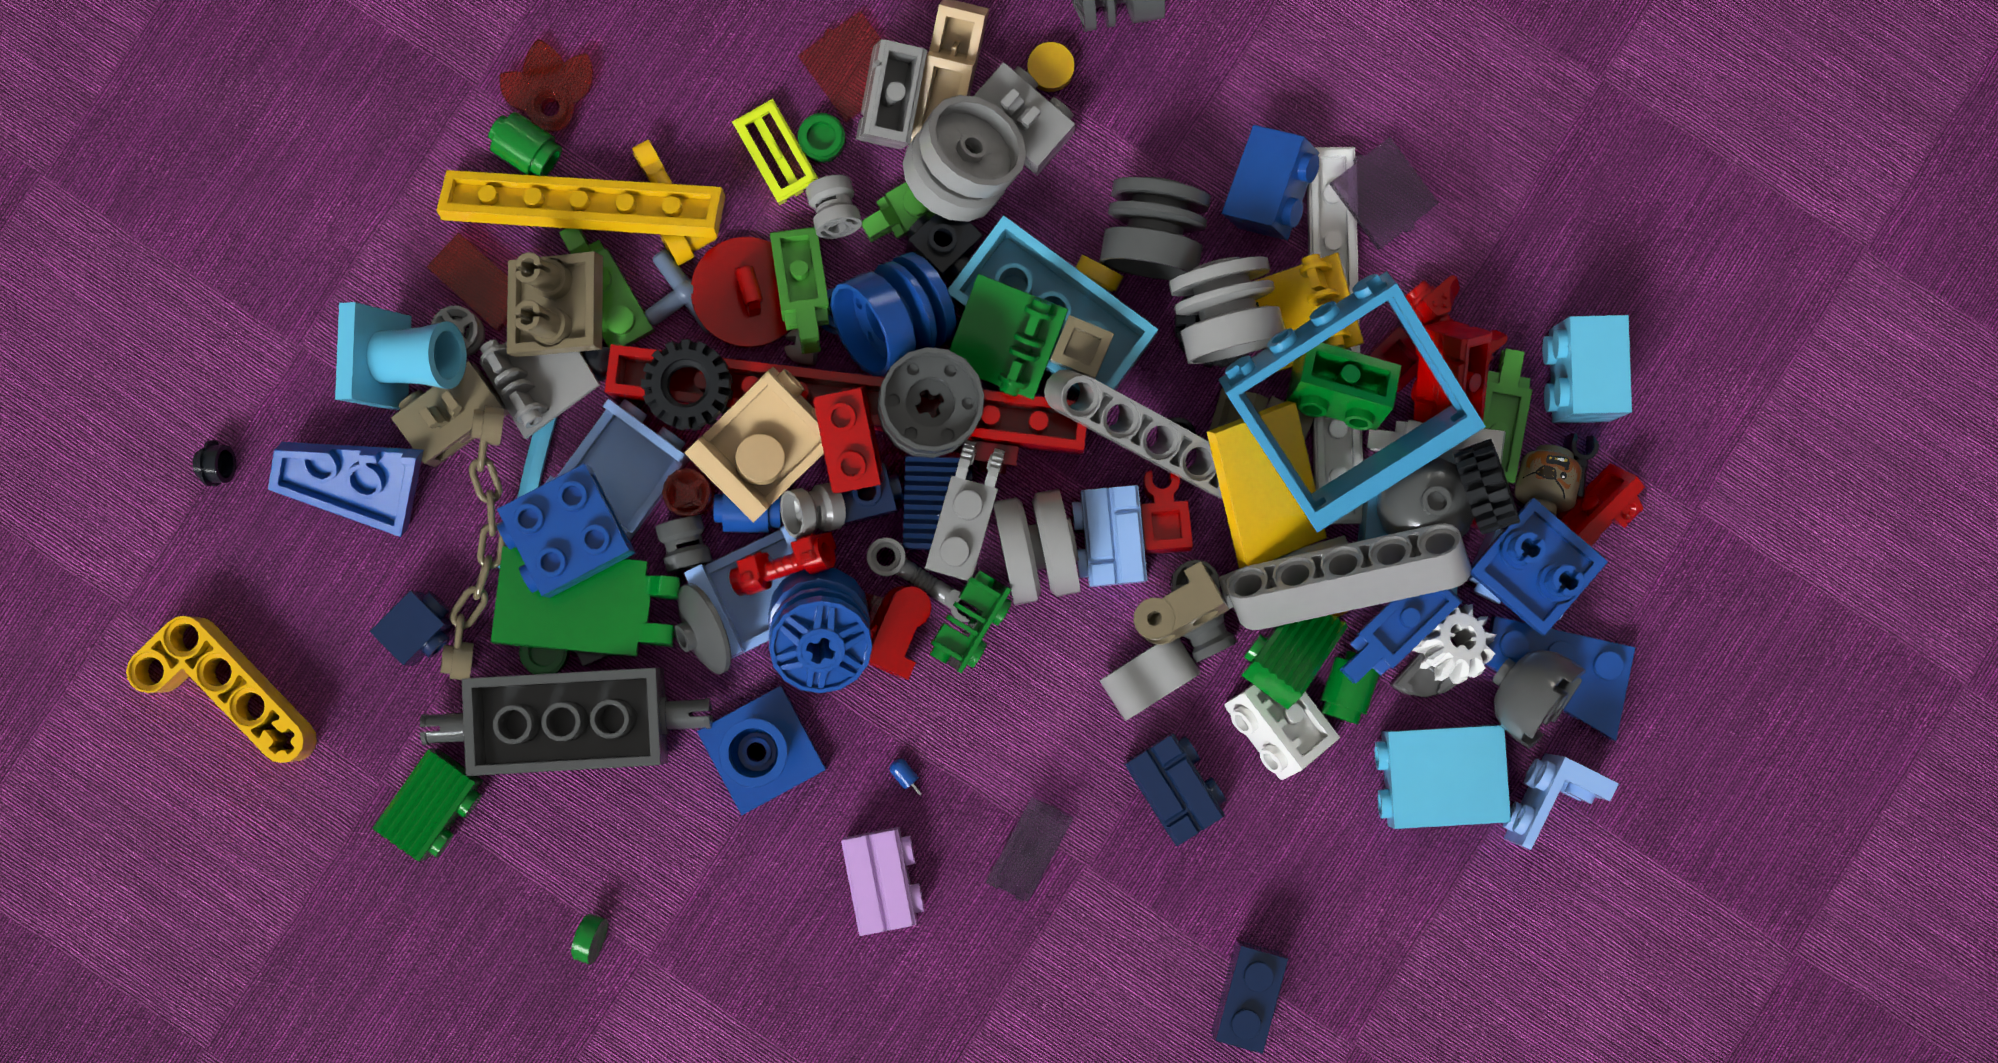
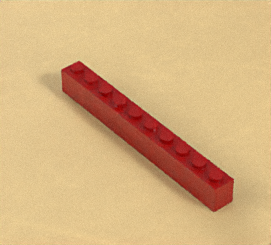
[604,344,1087,455]

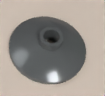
[674,583,731,674]

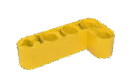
[126,616,317,763]

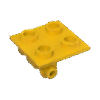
[1255,252,1364,372]

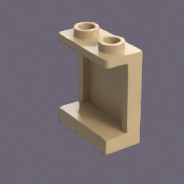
[684,367,824,523]

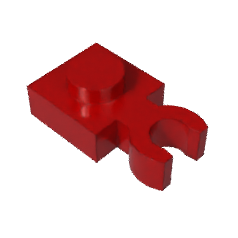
[1140,471,1193,555]

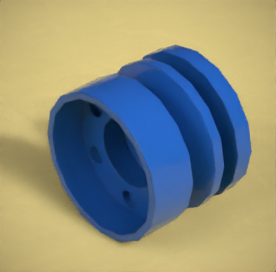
[831,252,957,376]
[768,568,872,693]

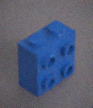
[497,463,636,598]

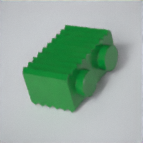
[1241,615,1348,710]
[372,748,484,862]

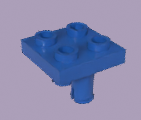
[1471,498,1608,635]

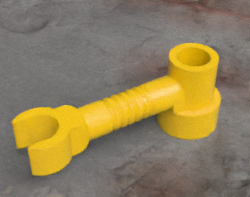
[632,139,717,266]

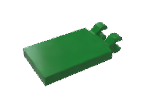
[491,546,680,658]

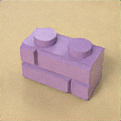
[841,827,925,936]

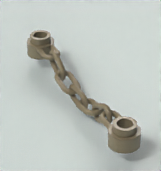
[440,405,505,680]

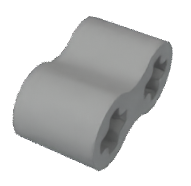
[1099,638,1201,721]

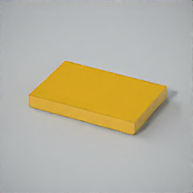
[1207,401,1327,568]

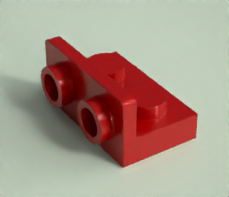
[813,385,885,493]

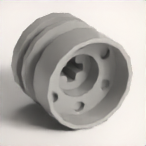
[1169,256,1285,364]

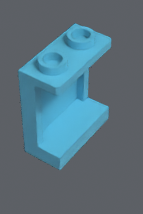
[1374,724,1511,829]

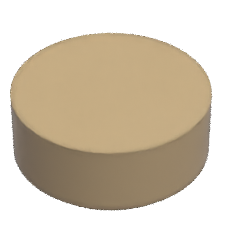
[735,434,785,486]

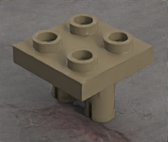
[507,251,603,357]

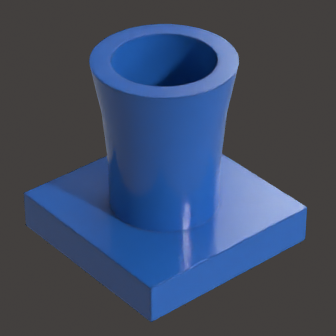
[697,686,827,816]

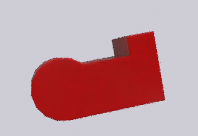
[869,585,932,680]

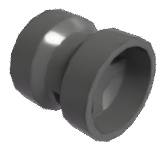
[655,515,713,573]

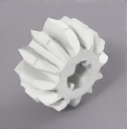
[1412,604,1496,684]

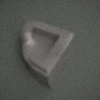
[1390,653,1457,697]

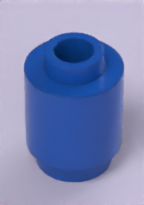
[713,493,782,533]

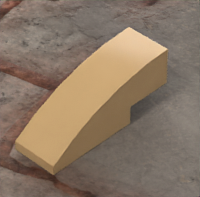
[908,0,989,146]

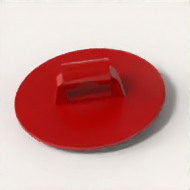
[691,237,789,347]

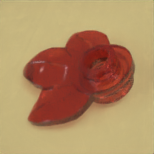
[499,39,593,132]

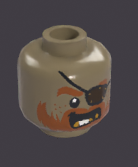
[1515,444,1582,516]

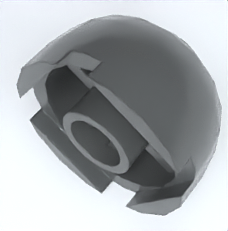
[1377,457,1475,537]
[1492,650,1586,748]

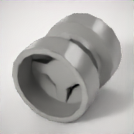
[806,175,862,239]
[780,483,846,538]

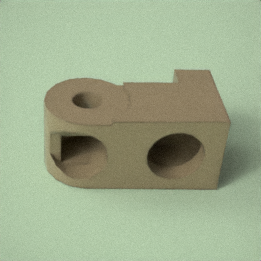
[1133,561,1230,645]

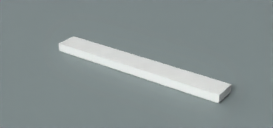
[1307,147,1363,525]

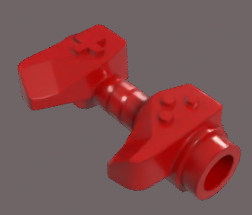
[1405,275,1508,362]
[729,532,837,596]

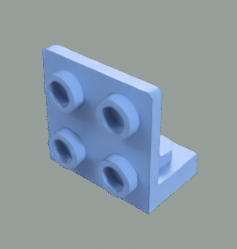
[1503,753,1619,850]

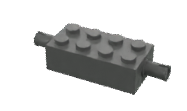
[420,668,713,776]

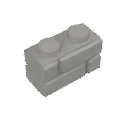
[856,39,927,149]

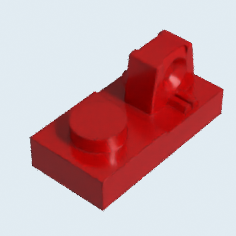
[1556,463,1645,546]

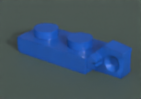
[1339,589,1463,684]

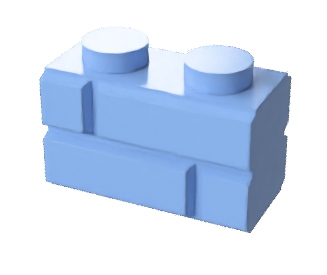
[1072,485,1147,587]

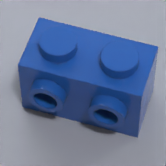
[1221,125,1319,241]

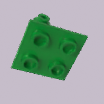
[949,274,1068,400]
[930,570,1012,674]

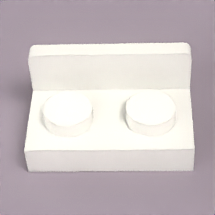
[1224,684,1340,780]

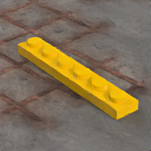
[436,170,725,238]

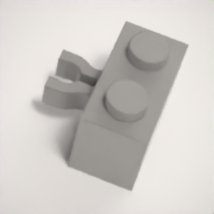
[973,62,1075,176]

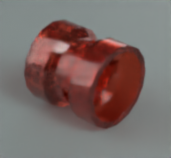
[662,468,715,518]

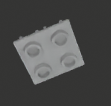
[479,339,600,439]

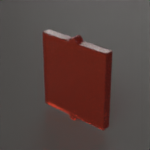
[798,11,881,123]

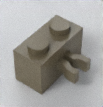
[391,361,510,467]

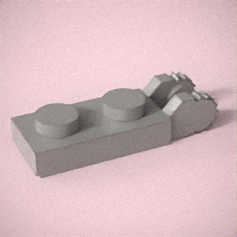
[925,440,1005,581]

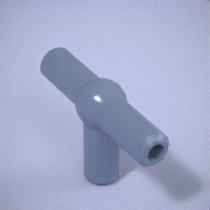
[644,250,711,334]

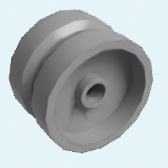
[902,95,1026,222]
[993,488,1080,606]

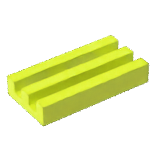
[732,99,818,206]

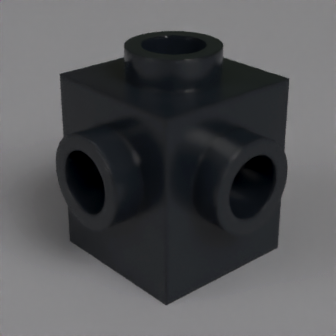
[905,214,983,281]

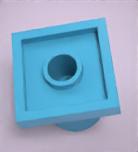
[335,302,467,410]

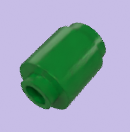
[488,112,562,176]
[1321,651,1380,725]

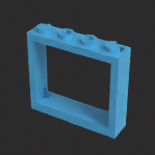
[1219,271,1486,533]

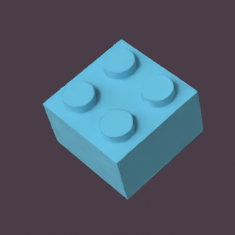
[1542,315,1632,423]

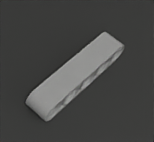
[1044,369,1222,499]
[1225,523,1472,630]

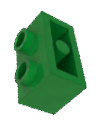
[1286,343,1402,431]

